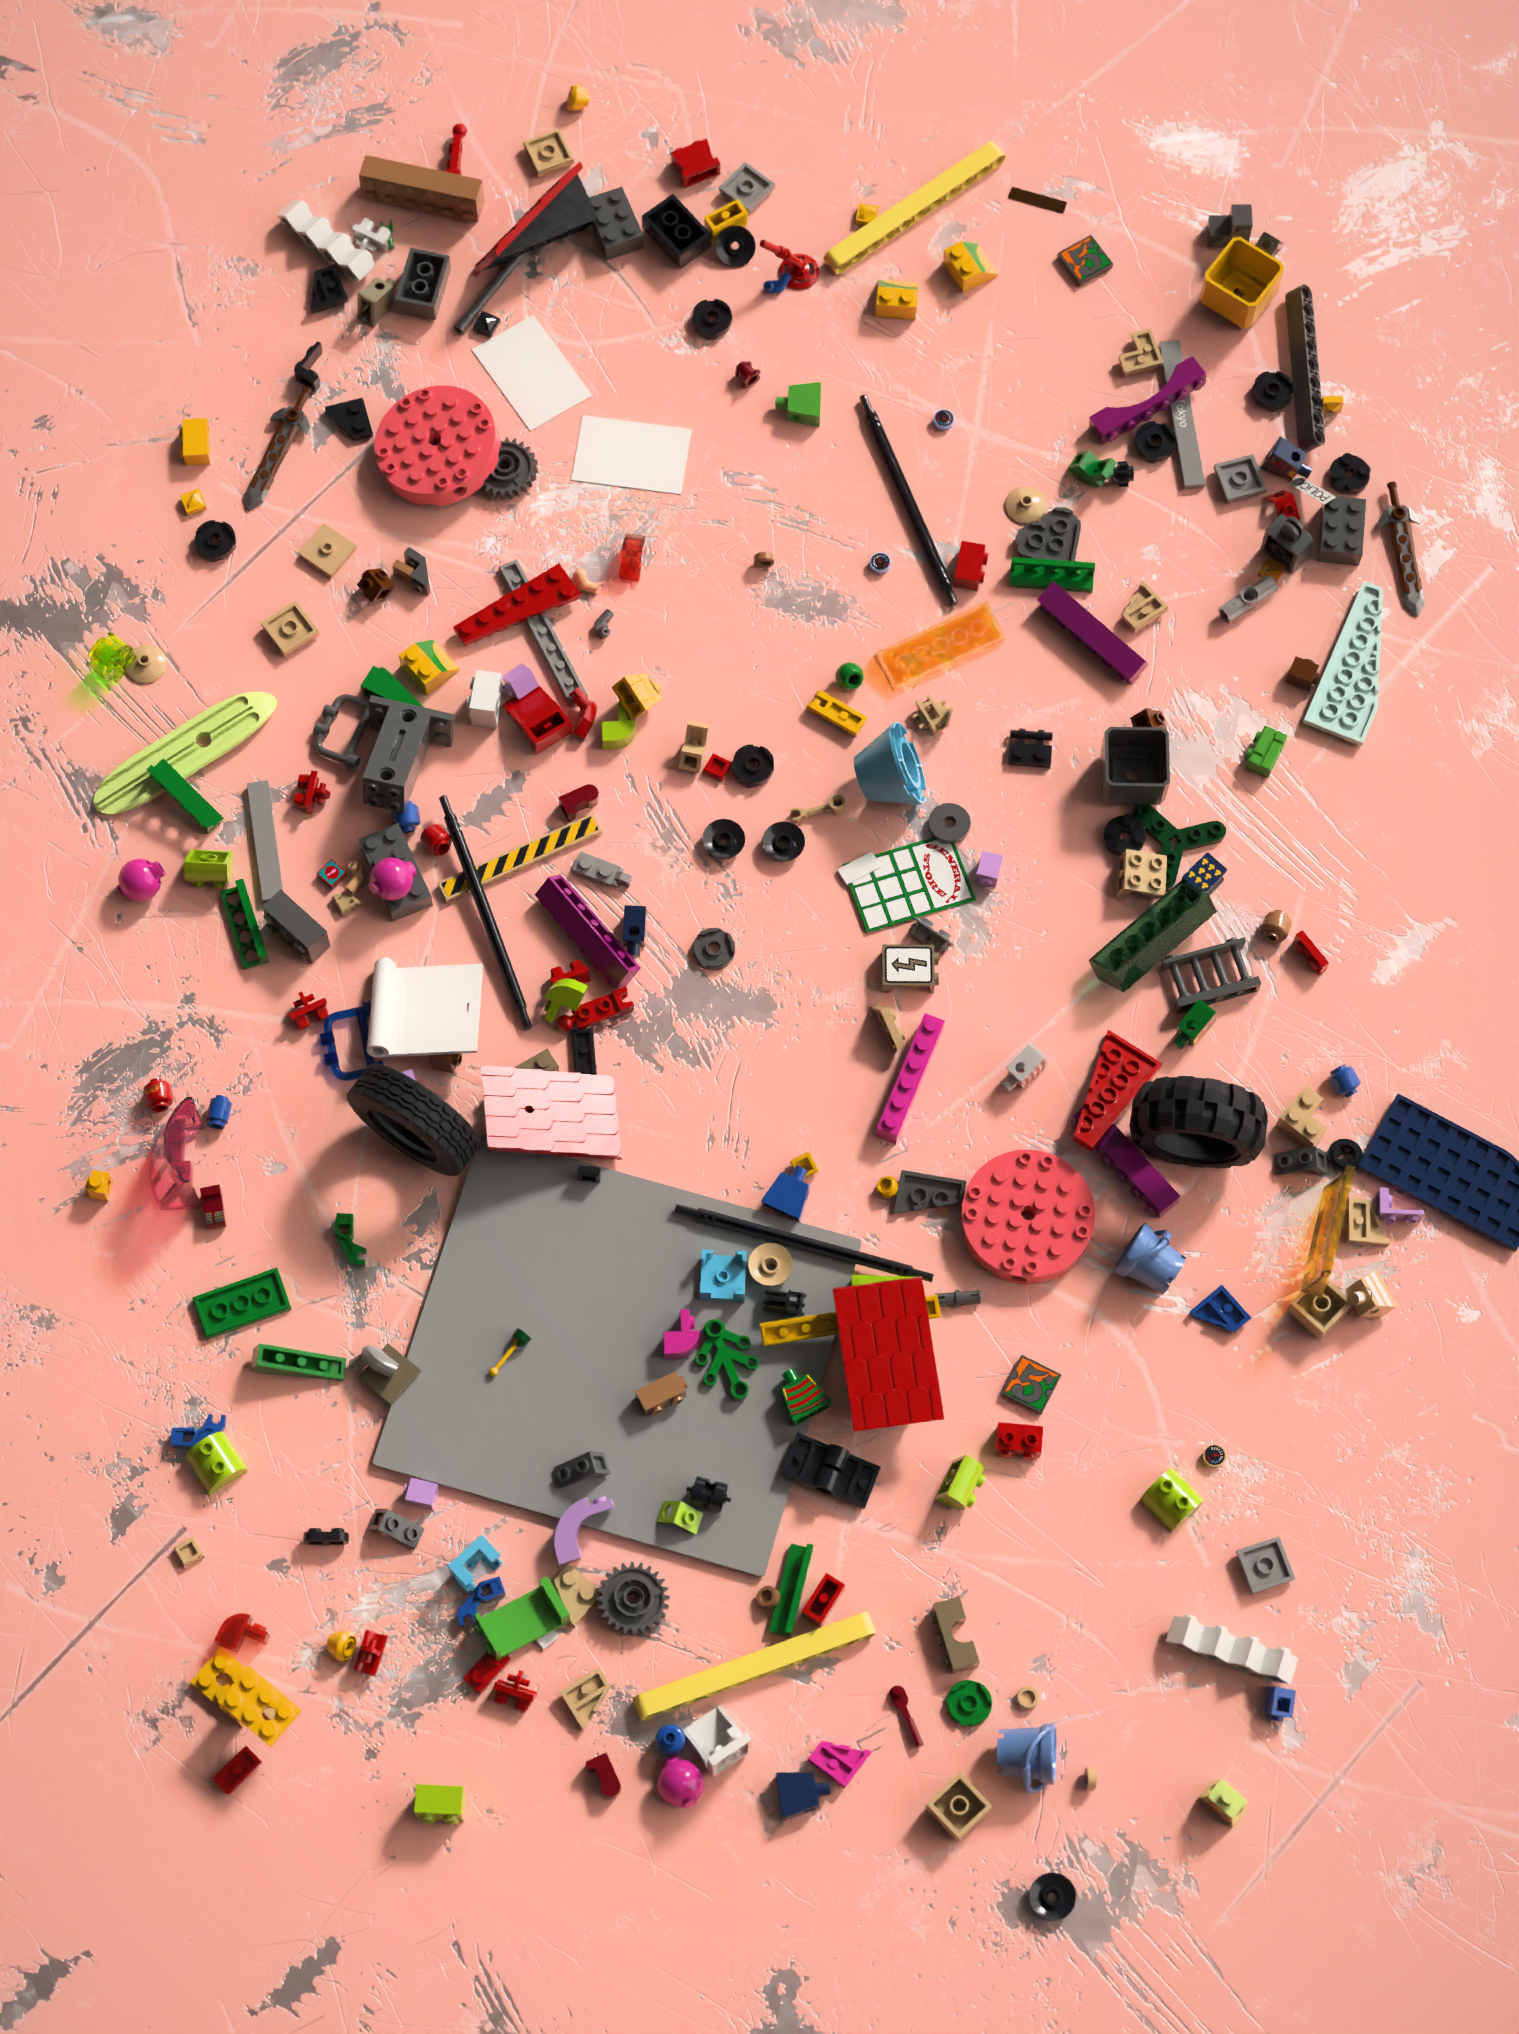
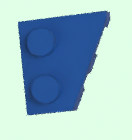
[1189,1284,1252,1333]

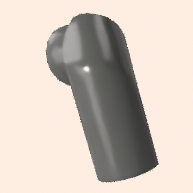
[594,609,614,638]

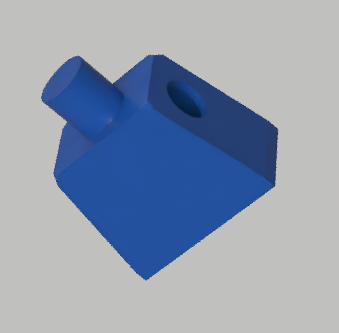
[761,1165,810,1222]

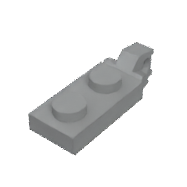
[572,851,632,888]

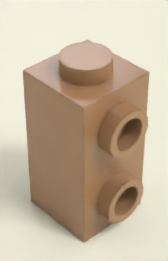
[635,1371,688,1416]

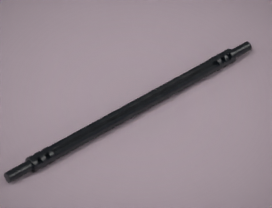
[859,394,958,606]
[439,795,532,1030]
[674,1204,934,1282]

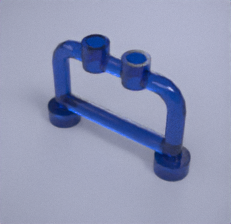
[320,1000,384,1081]

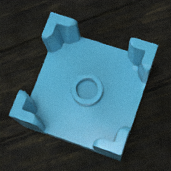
[700,1249,747,1302]
[447,1535,503,1595]

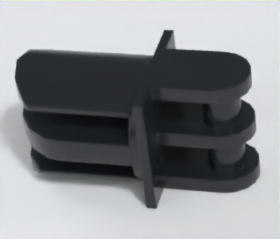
[762,1289,806,1317]

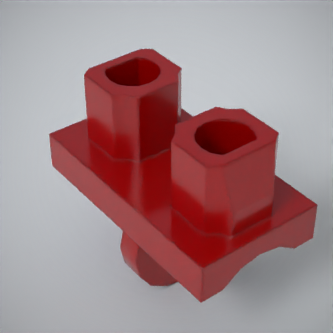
[294,770,331,814]
[550,960,591,986]
[289,991,329,1030]
[353,1630,388,1677]
[493,1670,538,1712]

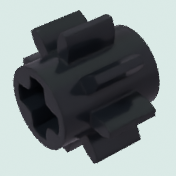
[1112,461,1134,487]

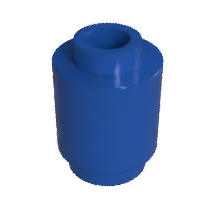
[206,1095,232,1129]

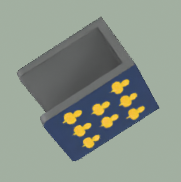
[1179,852,1227,905]

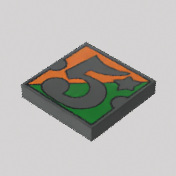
[1057,234,1114,286]
[1001,1354,1062,1415]

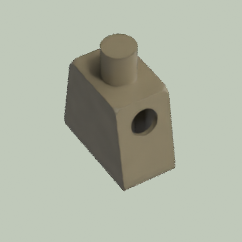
[357,277,397,328]

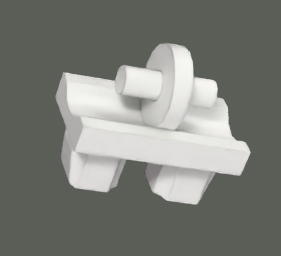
[352,218,391,252]

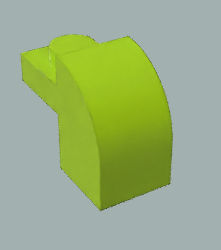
[602,702,636,750]
[544,979,588,1023]

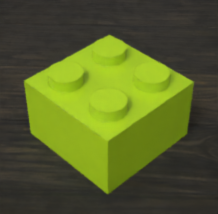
[414,1784,466,1825]

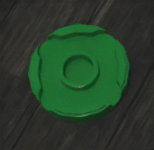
[946,1680,992,1727]

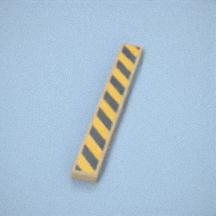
[438,813,602,903]

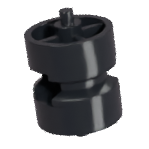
[686,1476,731,1513]

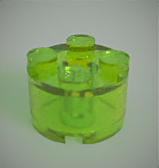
[86,632,136,682]

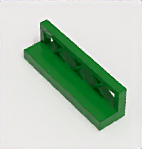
[1009,557,1095,593]
[147,758,224,834]
[220,878,269,970]
[769,1543,814,1638]

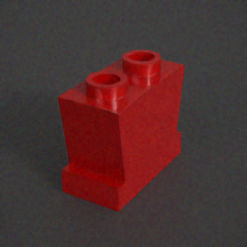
[671,138,721,189]

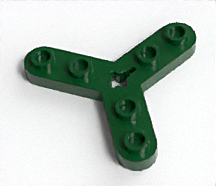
[1132,805,1226,891]

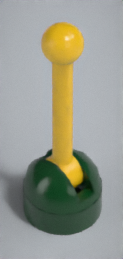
[489,1328,531,1377]

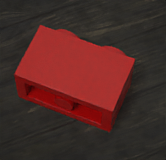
[953,540,989,591]
[801,1573,846,1628]

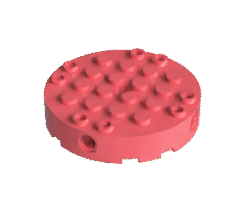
[374,385,501,506]
[960,1149,1095,1285]

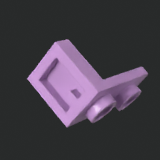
[1376,1188,1424,1224]

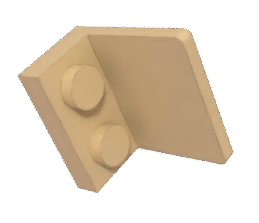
[1116,849,1167,899]

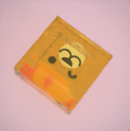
[1257,557,1286,584]

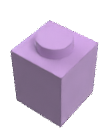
[502,663,539,699]
[975,851,1003,887]
[403,1478,439,1510]

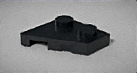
[310,265,348,314]
[324,397,373,441]

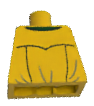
[611,674,662,721]

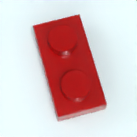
[1293,930,1329,975]
[463,1652,511,1695]
[212,1746,263,1796]

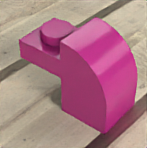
[663,1309,699,1360]

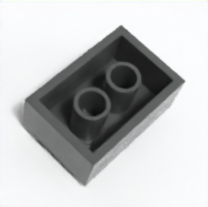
[589,186,644,261]
[395,248,451,320]
[1317,496,1366,566]
[262,889,331,964]

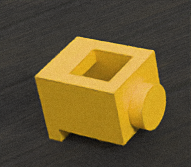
[85,1170,113,1202]

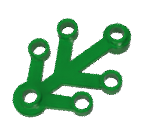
[695,1319,759,1400]

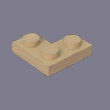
[1118,328,1164,376]

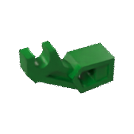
[334,1213,367,1267]

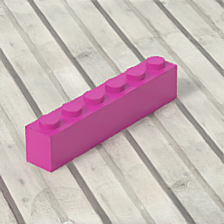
[876,1013,945,1144]

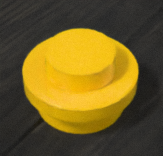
[877,1176,899,1198]

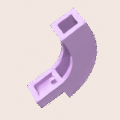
[554,1496,615,1565]

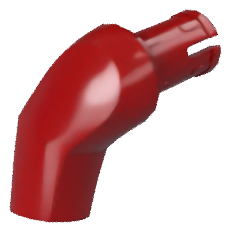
[569,687,598,739]

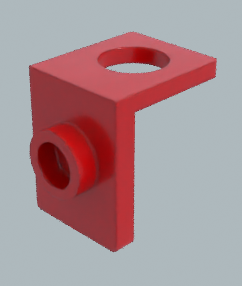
[1265,490,1300,520]

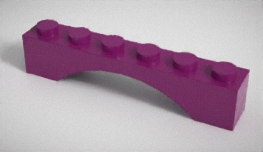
[1089,356,1206,445]

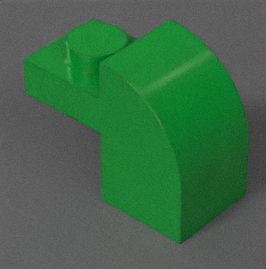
[1067,450,1117,487]

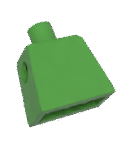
[775,382,821,427]

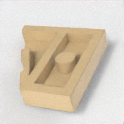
[1122,580,1168,633]
[870,1004,905,1050]
[1346,1198,1390,1246]
[554,1563,602,1627]
[560,1667,611,1730]

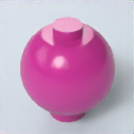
[369,857,417,901]
[117,859,166,902]
[657,1756,704,1808]

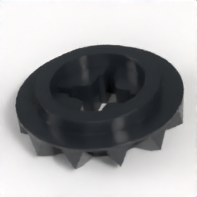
[1327,1138,1363,1173]

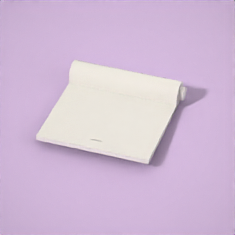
[367,957,483,1057]

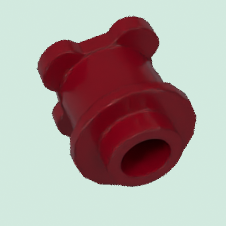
[735,361,761,389]

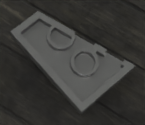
[894,1170,967,1214]

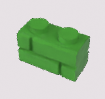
[1244,726,1288,778]

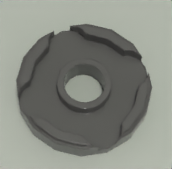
[928,803,971,844]
[692,928,735,970]

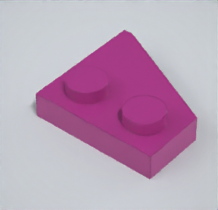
[807,1741,871,1789]

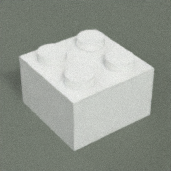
[466,670,504,729]

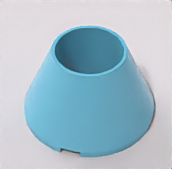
[854,722,926,805]

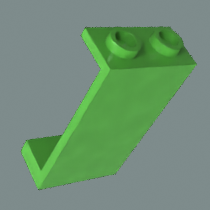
[472,1576,570,1661]

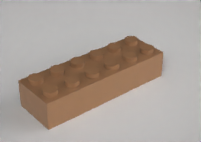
[359,155,485,222]

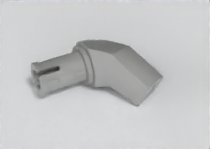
[349,1345,399,1378]

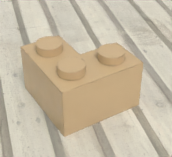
[1276,1085,1328,1148]

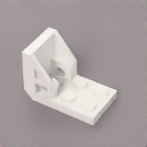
[683,1705,752,1777]

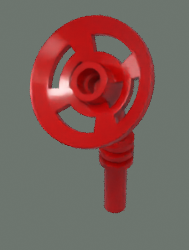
[759,239,819,290]

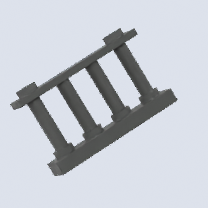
[1160,937,1262,1014]

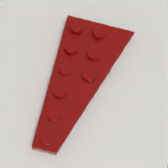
[1073,1030,1163,1152]

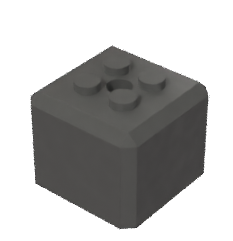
[1100,727,1170,805]

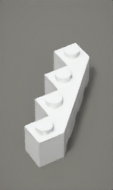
[276,200,376,281]
[1166,1614,1298,1684]

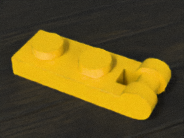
[806,690,868,737]

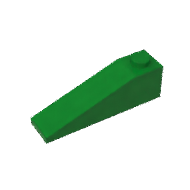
[360,665,423,707]
[250,1343,347,1381]

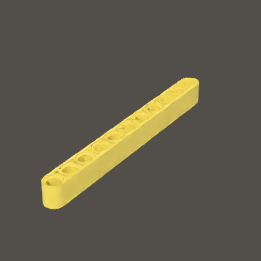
[823,141,1006,275]
[633,1612,877,1721]

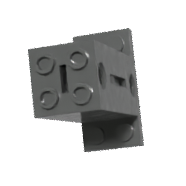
[362,695,454,813]

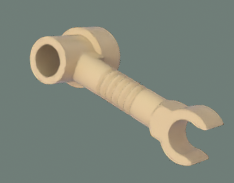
[790,793,846,823]

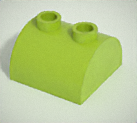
[184,849,234,888]
[185,1432,248,1495]
[934,1454,986,1510]
[1140,1468,1204,1532]

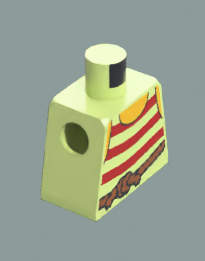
[1199,1779,1248,1828]

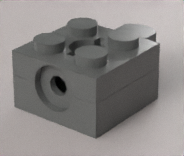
[1260,514,1314,574]

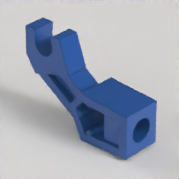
[171,1414,227,1450]
[457,1576,506,1628]

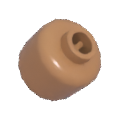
[1261,910,1292,943]

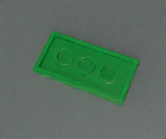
[192,1267,292,1340]

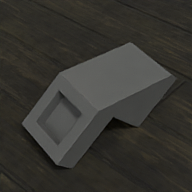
[404,547,431,596]

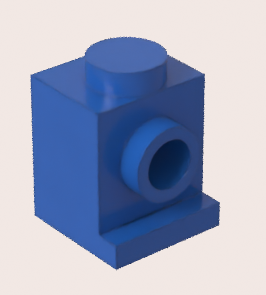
[1264,1686,1296,1722]

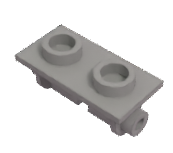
[909,917,954,954]

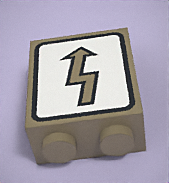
[881,944,939,993]

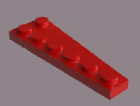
[453,563,582,646]

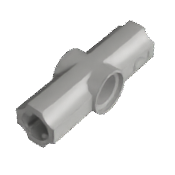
[1218,575,1279,623]

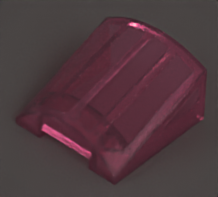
[149,1097,203,1210]

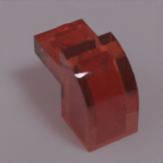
[619,533,647,582]
[214,1613,270,1653]

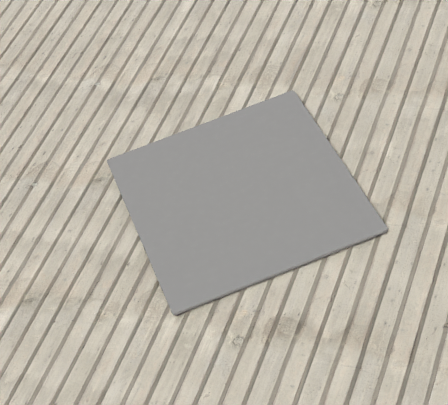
[373,1134,862,1577]

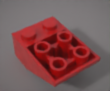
[502,686,572,755]

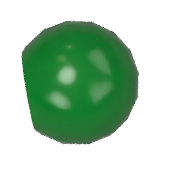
[835,662,864,691]

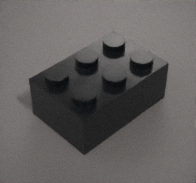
[642,194,711,269]

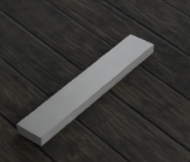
[247,780,283,903]

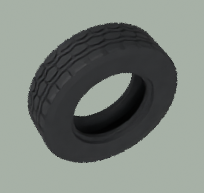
[347,1063,480,1176]

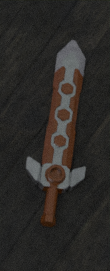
[244,386,312,511]
[1378,481,1425,617]

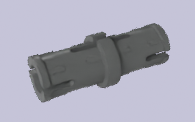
[935,1290,981,1308]

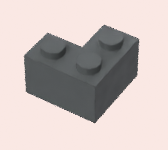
[1206,204,1253,248]

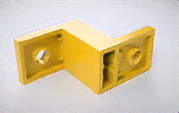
[190,1647,303,1748]

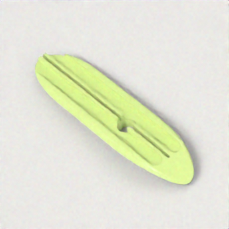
[93,692,277,814]

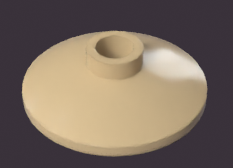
[1005,486,1047,524]
[125,645,167,684]
[748,1243,793,1287]

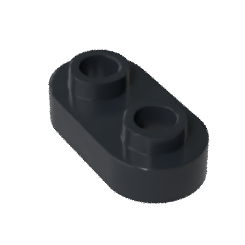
[303,1528,349,1545]

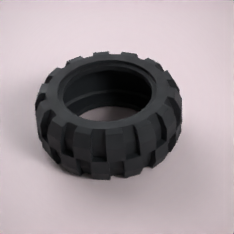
[1129,1076,1268,1169]

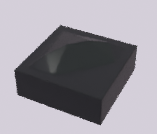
[473,311,501,338]
[578,1165,601,1183]

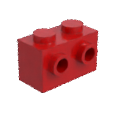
[995,1422,1043,1460]

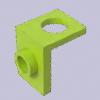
[657,1501,703,1534]

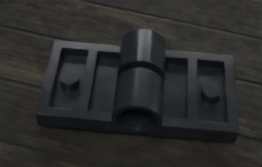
[780,1432,881,1510]

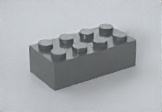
[358,823,433,922]

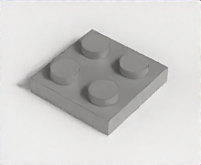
[719,161,776,214]
[1213,454,1267,503]
[1236,1536,1296,1595]

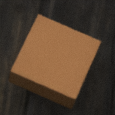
[392,559,414,584]

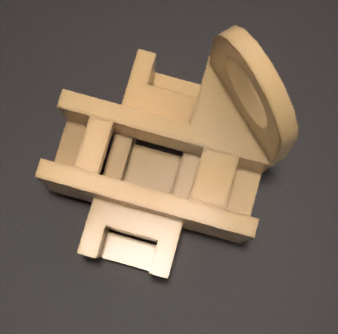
[912,694,955,735]

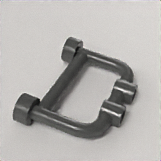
[313,694,369,772]

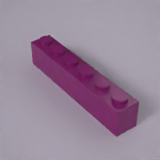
[1037,581,1149,684]
[535,874,641,989]
[1071,1107,1181,1219]

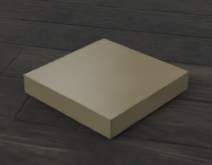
[358,1343,421,1405]

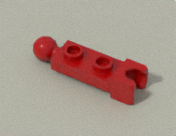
[445,123,468,175]
[556,987,634,1032]

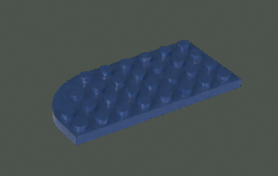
[1358,1093,1519,1252]

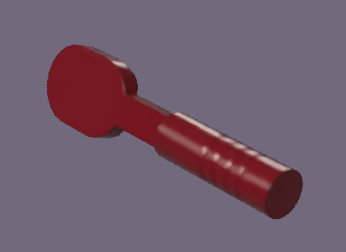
[889,1685,924,1748]

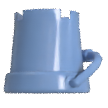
[1114,1223,1186,1295]
[997,1723,1057,1794]

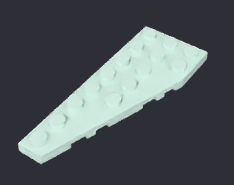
[1303,581,1383,747]

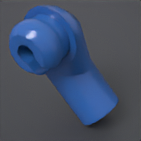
[763,271,792,294]

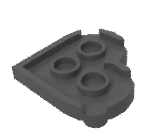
[1016,507,1081,561]

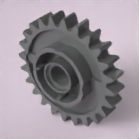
[479,437,538,500]
[596,1561,670,1637]

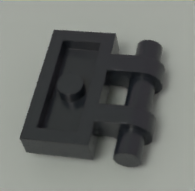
[1008,728,1053,768]

